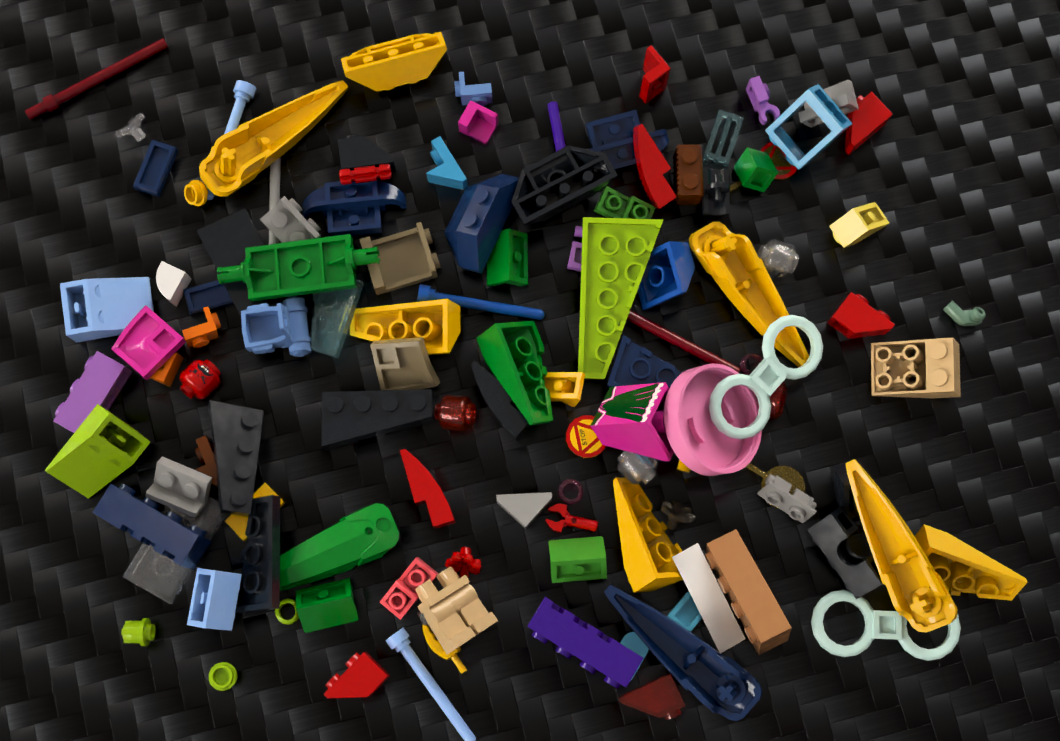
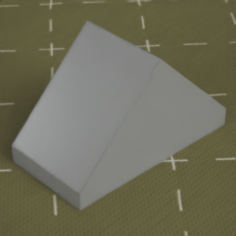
[496,492,552,529]

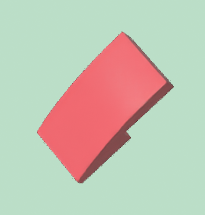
[379,557,439,620]

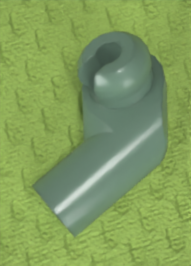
[943,300,986,326]

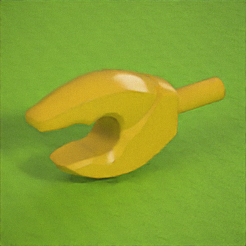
[422,624,467,674]

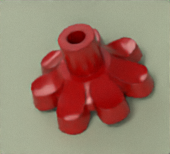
[445,547,481,578]

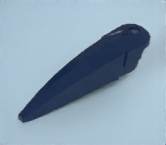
[604,585,763,721]

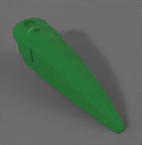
[280,503,399,591]

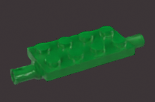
[217,234,380,302]

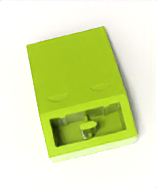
[45,404,150,499]

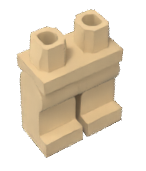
[415,566,498,655]

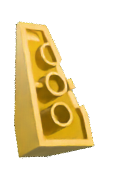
[613,478,683,593]
[914,524,1028,601]

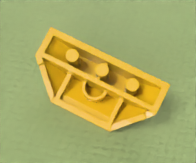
[341,32,447,92]

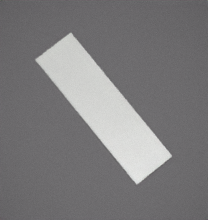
[672,543,745,653]

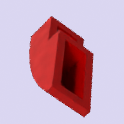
[633,124,677,209]
[400,449,456,529]

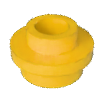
[184,180,208,206]

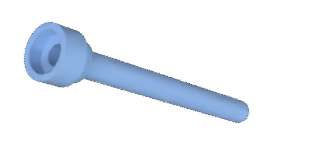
[207,80,256,200]
[385,627,476,741]

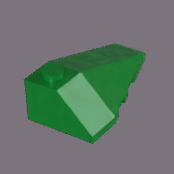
[476,321,553,425]

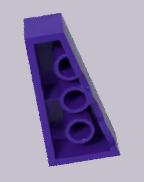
[527,597,643,689]

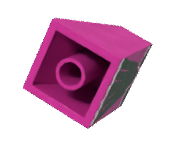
[590,382,674,461]

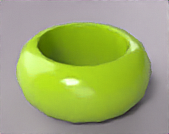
[275,598,299,625]

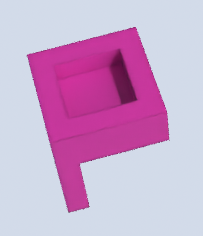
[458,100,498,144]

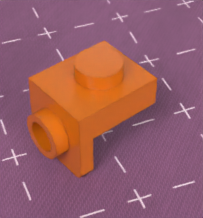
[182,306,221,348]

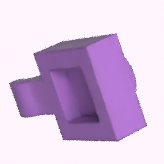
[746,76,780,125]

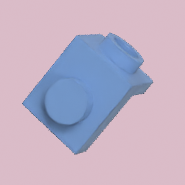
[454,72,493,106]

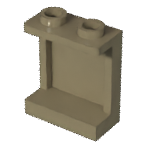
[359,222,441,295]

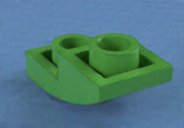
[594,186,656,219]

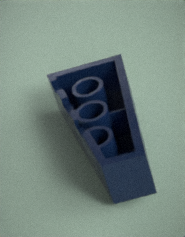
[92,483,211,570]

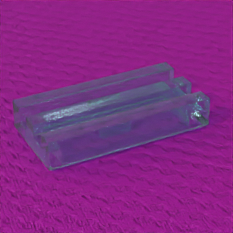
[703,109,744,167]

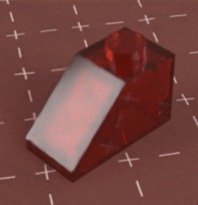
[618,674,685,720]

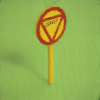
[566,415,606,458]

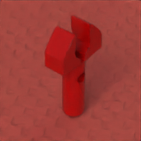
[545,503,598,533]

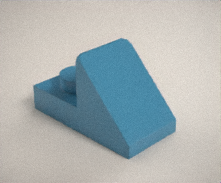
[426,136,468,190]

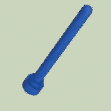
[417,284,545,320]

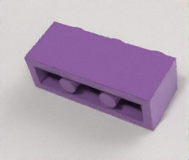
[53,351,132,433]

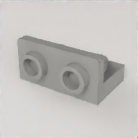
[260,196,321,243]
[146,456,212,517]

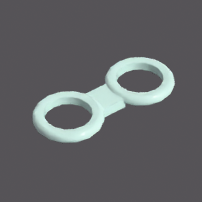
[709,315,823,439]
[811,590,961,661]

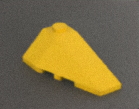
[350,299,461,355]

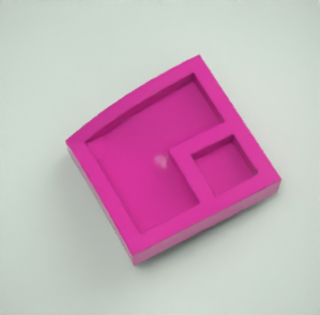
[111,305,186,380]

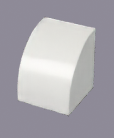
[156,261,192,307]

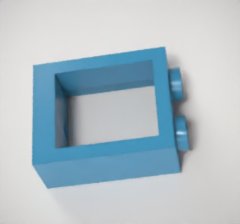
[765,84,852,170]

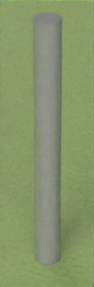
[269,157,281,245]

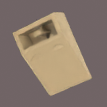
[871,338,961,398]

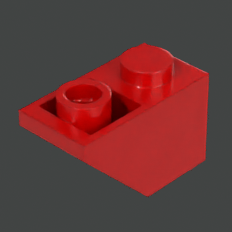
[827,292,895,339]
[324,652,390,698]

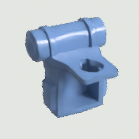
[241,296,311,357]

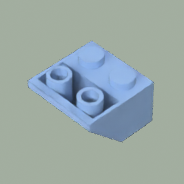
[187,568,242,631]

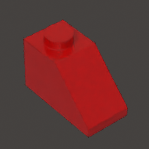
[845,92,893,155]

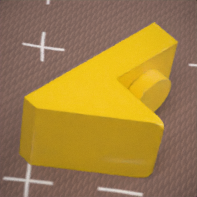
[544,372,585,407]

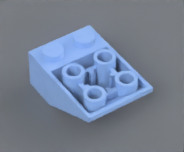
[60,277,154,343]

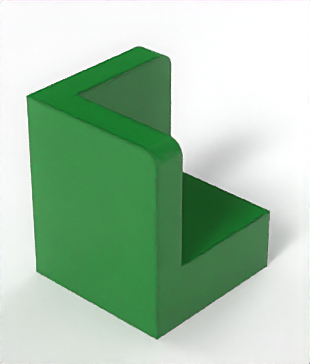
[734,147,778,192]

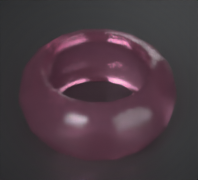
[740,353,763,375]
[558,479,583,504]

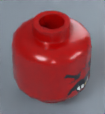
[179,359,221,399]

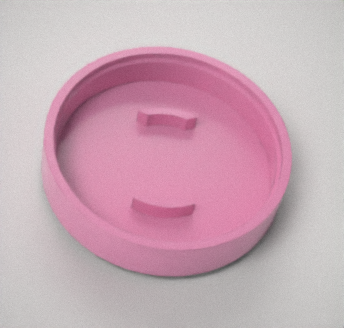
[664,363,762,476]

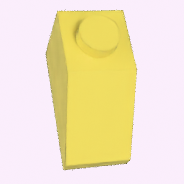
[829,202,889,248]

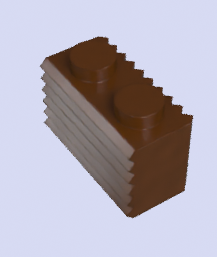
[673,145,704,205]

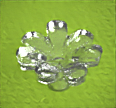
[115,113,146,142]

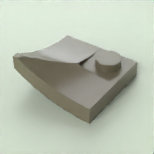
[370,337,440,391]

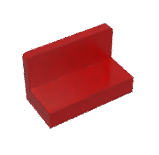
[639,46,671,104]

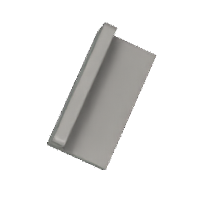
[798,80,859,127]

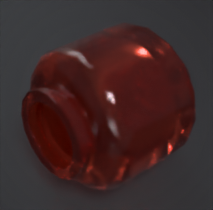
[434,395,477,431]

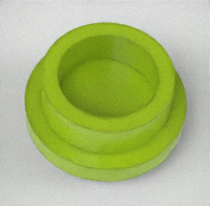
[209,662,238,691]

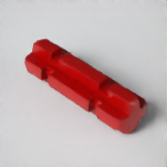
[339,163,392,185]

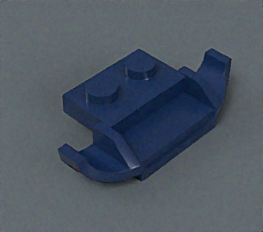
[585,110,669,170]
[302,181,407,237]

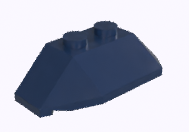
[444,174,519,273]

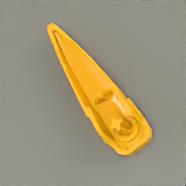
[199,80,349,197]
[689,222,809,367]
[845,459,958,632]

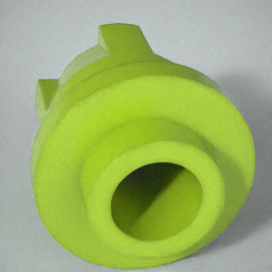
[121,618,155,646]

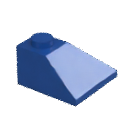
[637,241,695,310]

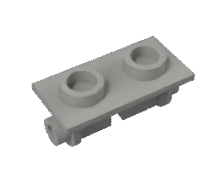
[757,474,817,523]

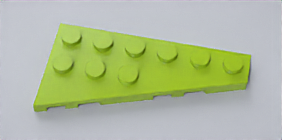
[578,217,664,379]

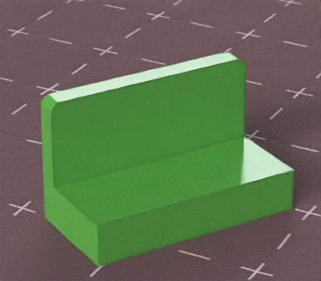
[548,536,607,583]

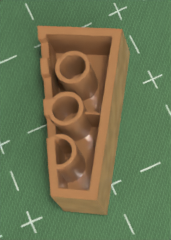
[704,529,792,655]

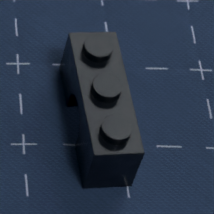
[807,506,883,599]

